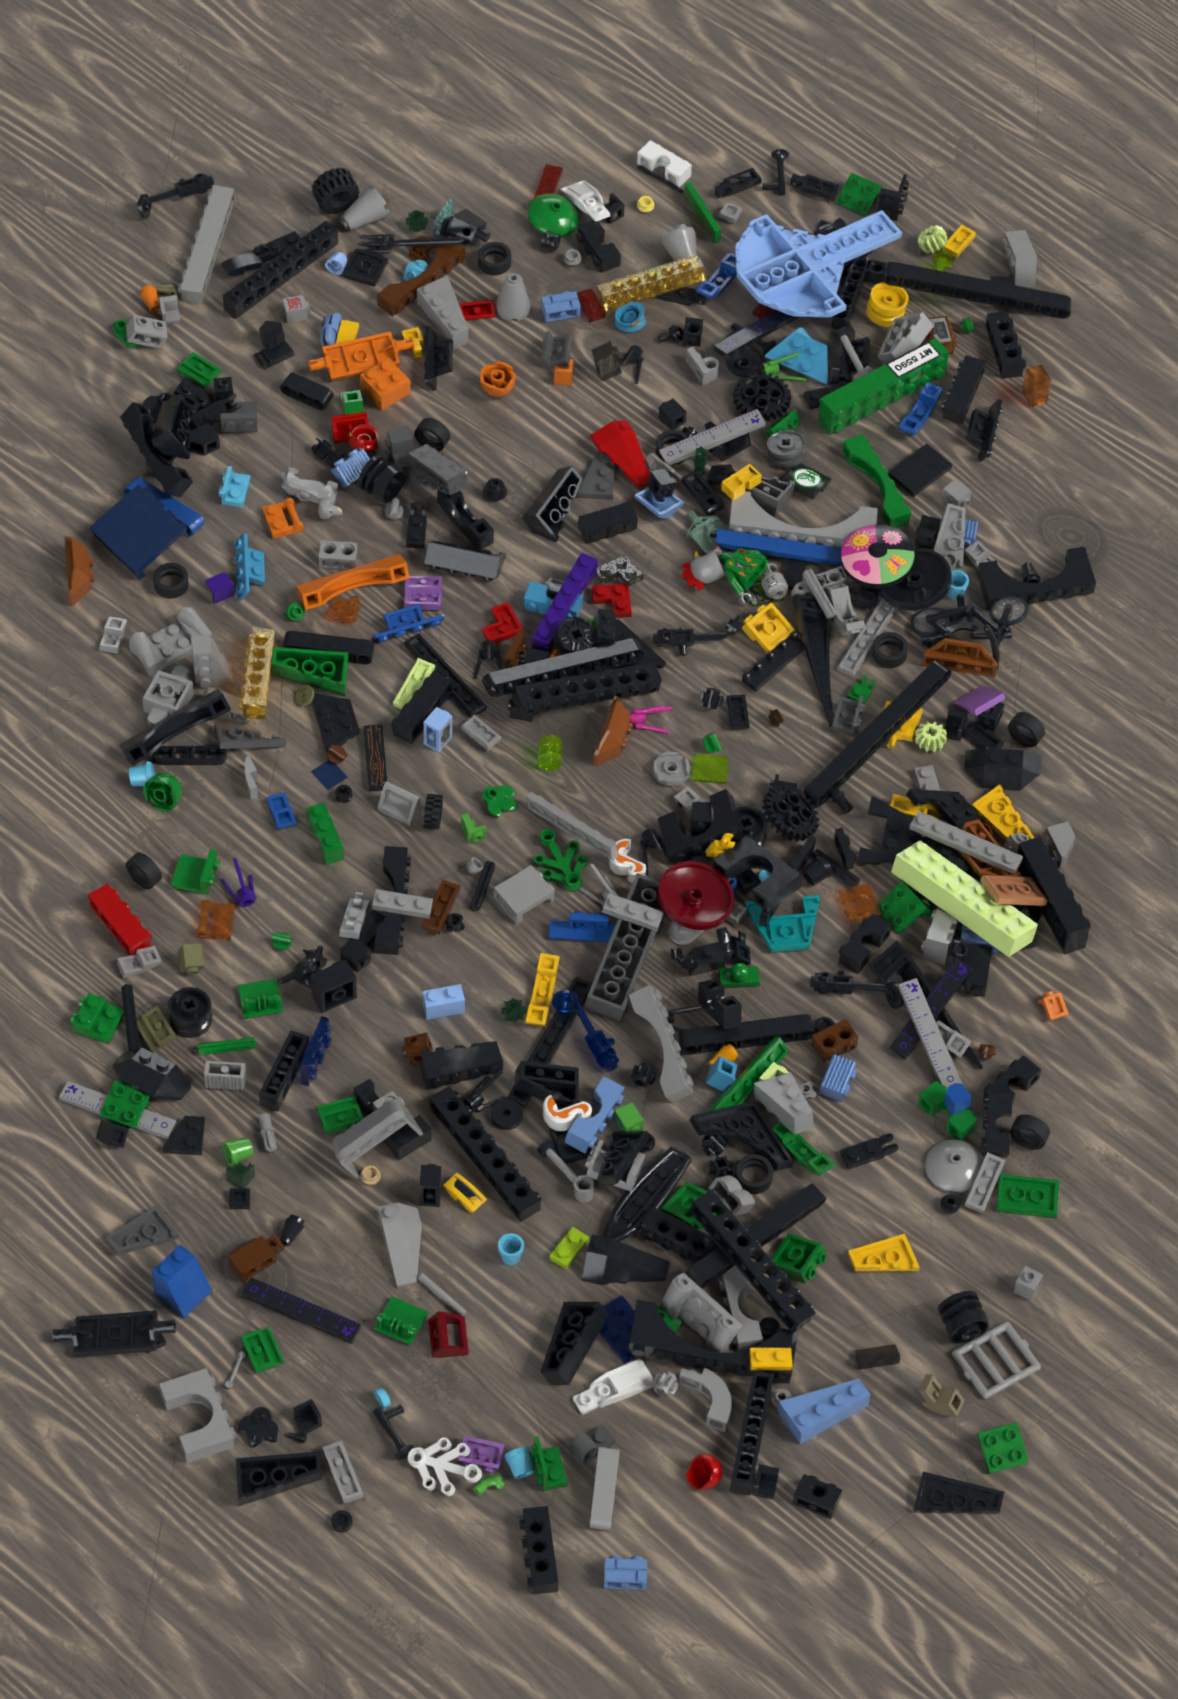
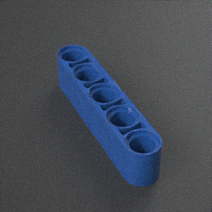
[124,477,205,536]

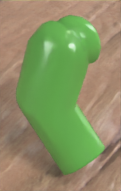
[473,1475,505,1496]

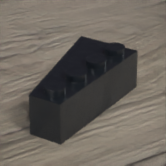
[540,1302,609,1385]

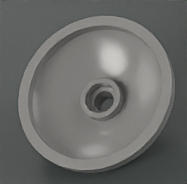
[925,1139,984,1194]

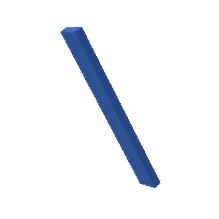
[715,529,842,566]

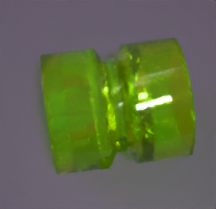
[537,735,563,771]

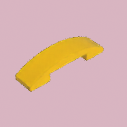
[525,953,560,1027]

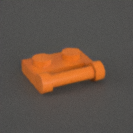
[262,498,304,539]

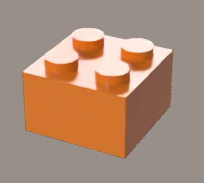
[360,358,410,411]

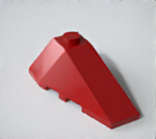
[590,420,650,487]

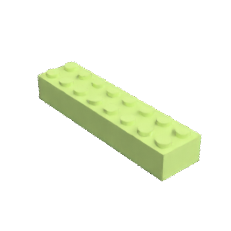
[891,841,1038,957]

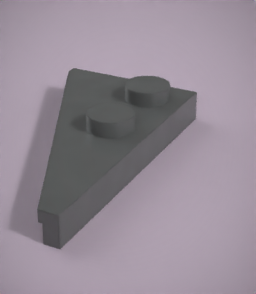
[214,723,286,750]

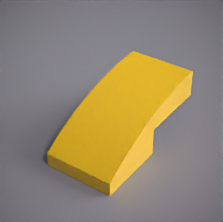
[336,320,359,344]

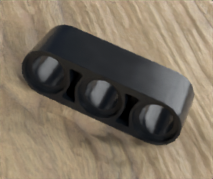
[280,373,334,410]

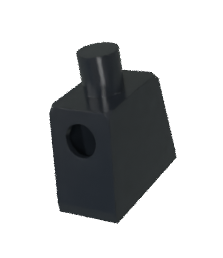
[446,209,491,243]

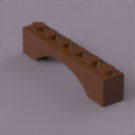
[377,236,465,317]

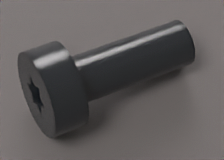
[288,1432,307,1443]

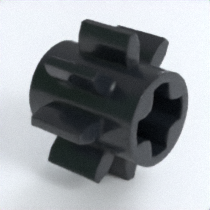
[700,688,724,709]
[631,1062,656,1087]
[702,1135,726,1156]
[709,1155,733,1179]

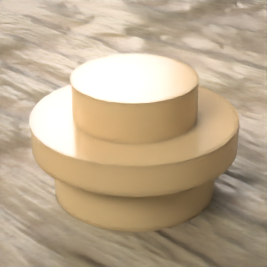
[361,1165,381,1185]

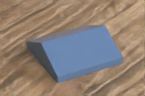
[634,488,684,518]

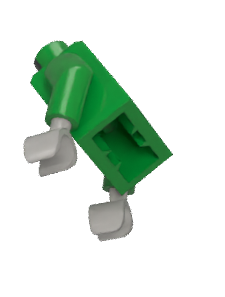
[720,548,777,606]

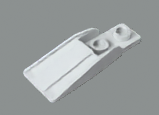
[560,181,610,221]
[573,1359,654,1415]

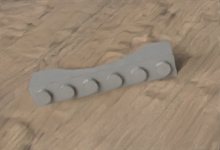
[629,985,694,1103]

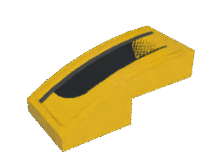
[442,1173,487,1214]

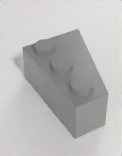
[1002,230,1037,288]

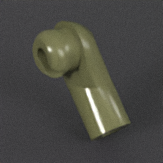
[156,284,179,298]

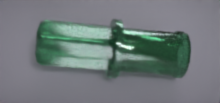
[693,446,707,476]

